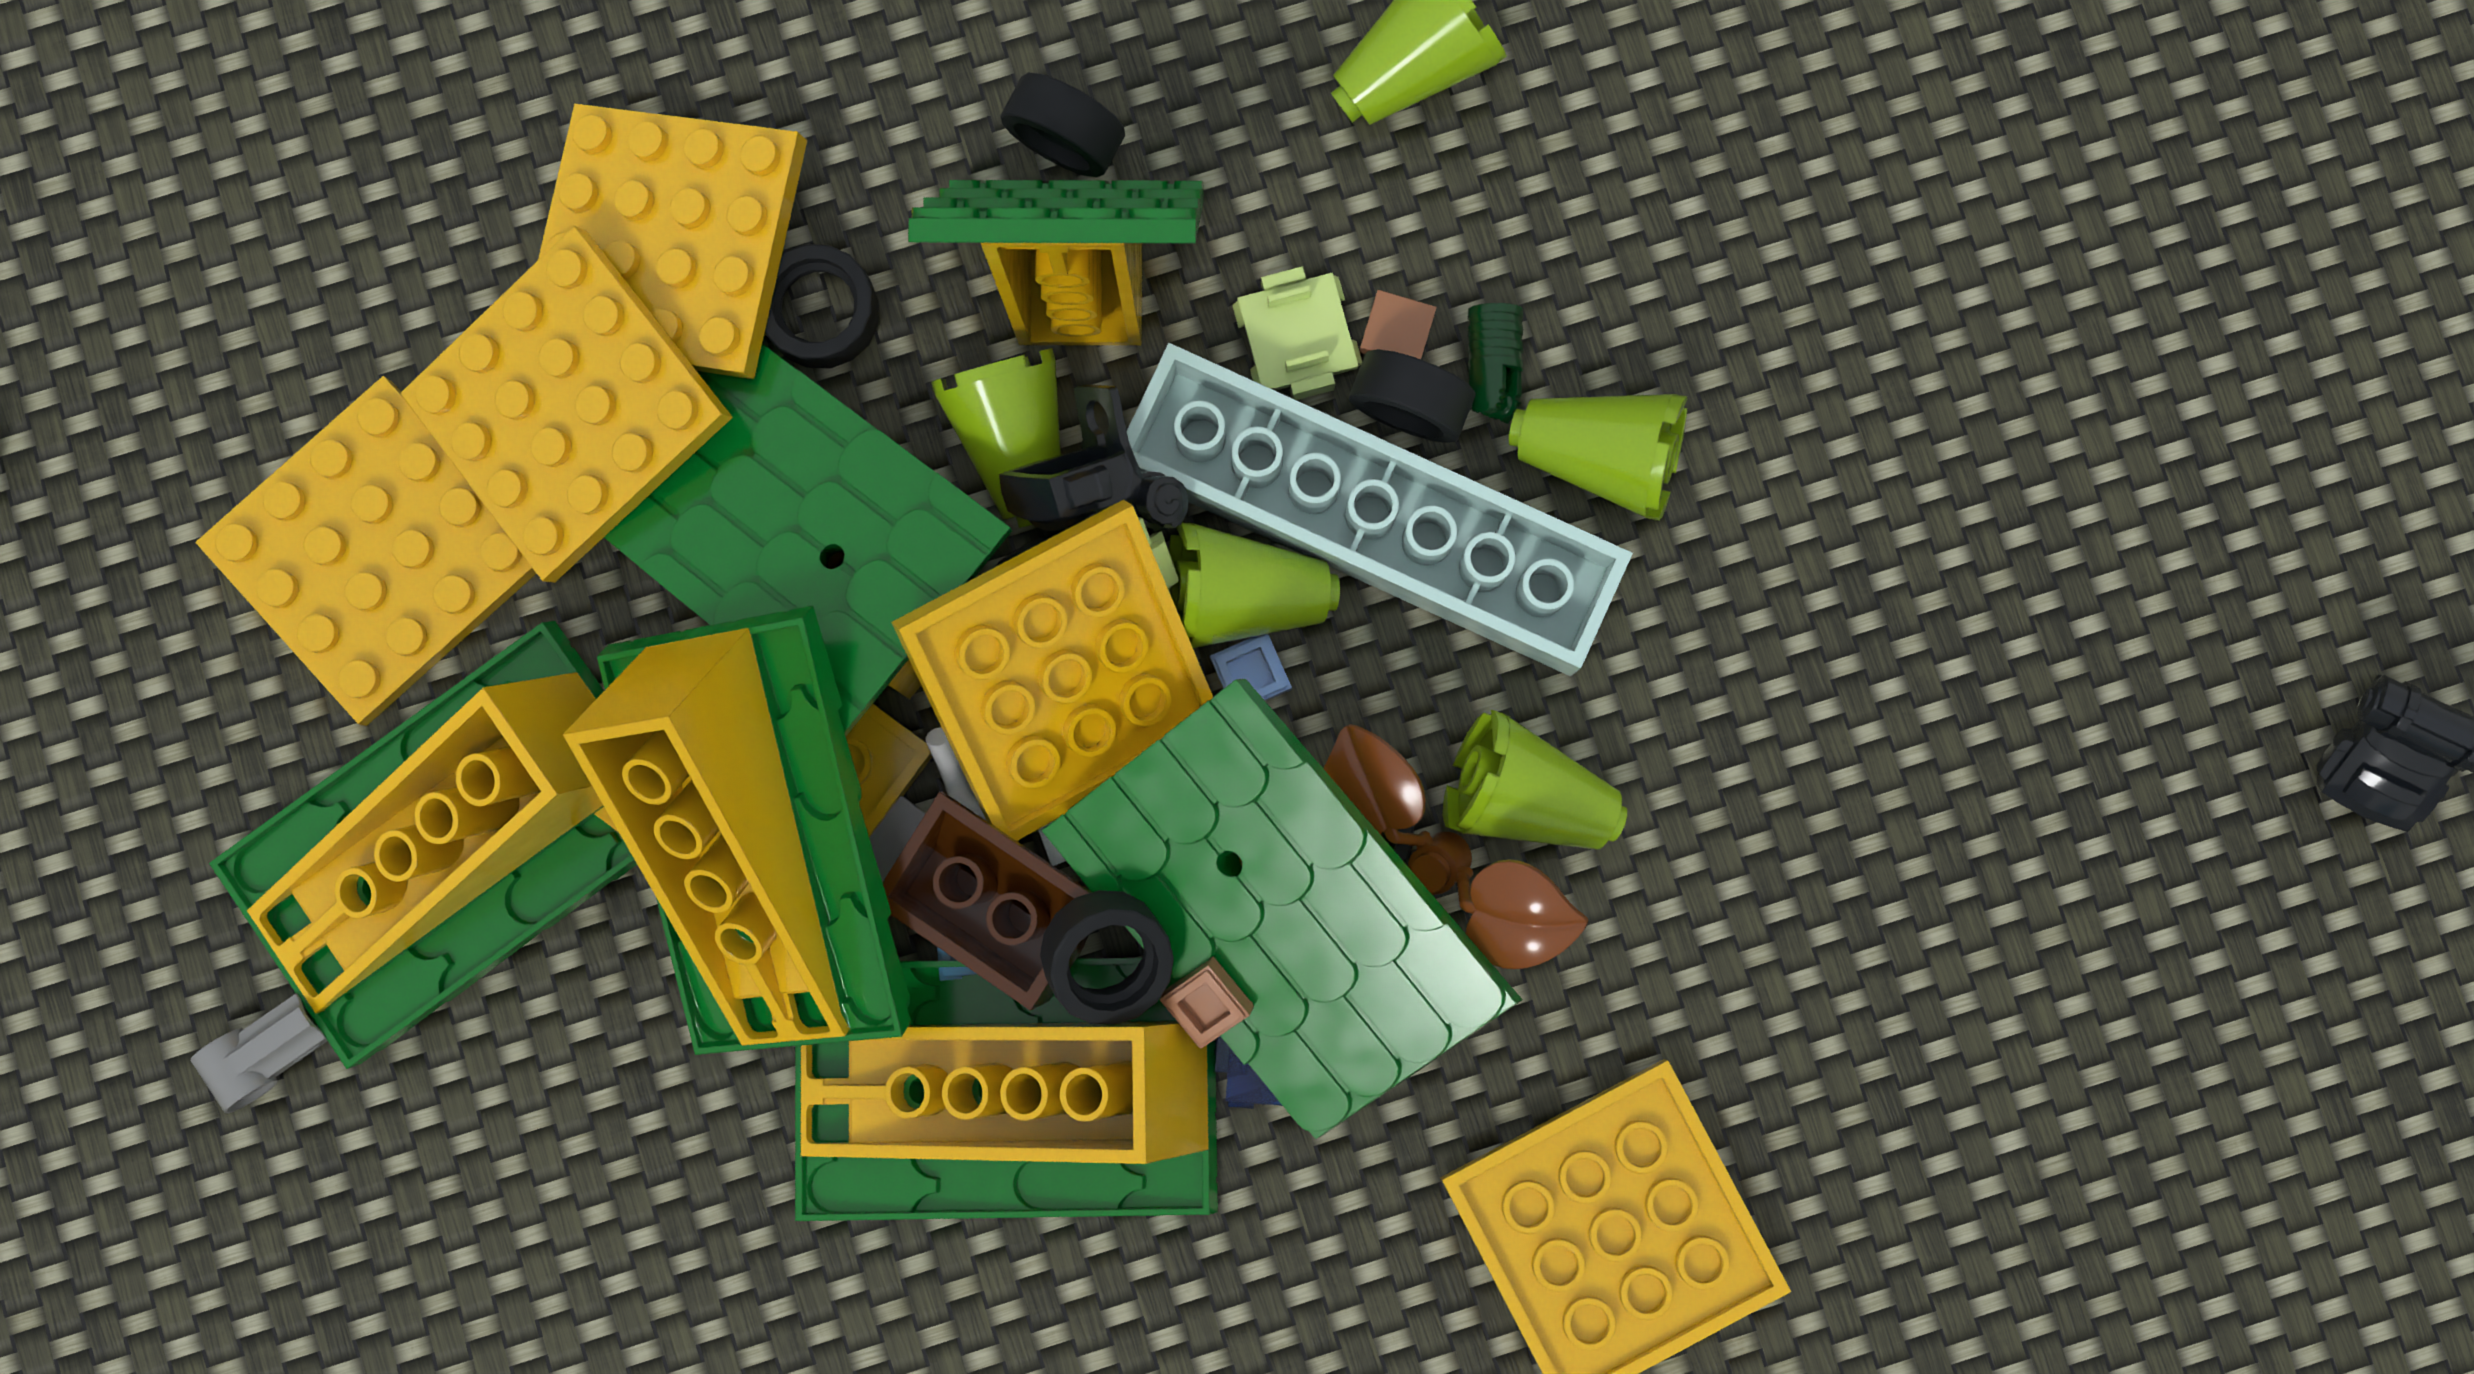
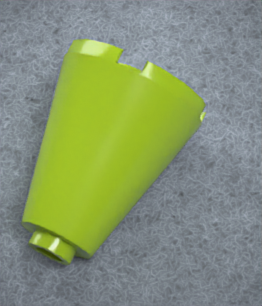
[1331,0,1507,125]
[931,348,1061,528]
[1509,394,1687,521]
[1168,523,1340,648]
[1442,710,1627,850]

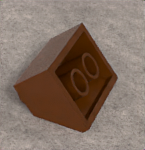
[883,791,1092,1011]

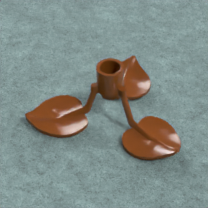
[1323,724,1589,969]

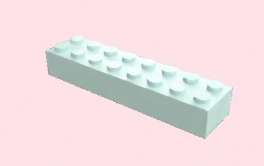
[1127,343,1633,676]

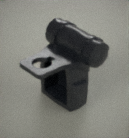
[999,384,1189,533]
[2316,674,2474,832]

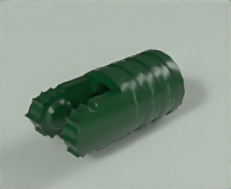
[1467,303,1523,424]

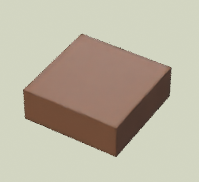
[1359,290,1437,359]
[1159,956,1254,1049]

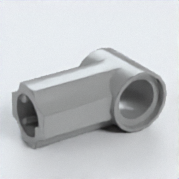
[190,993,327,1114]

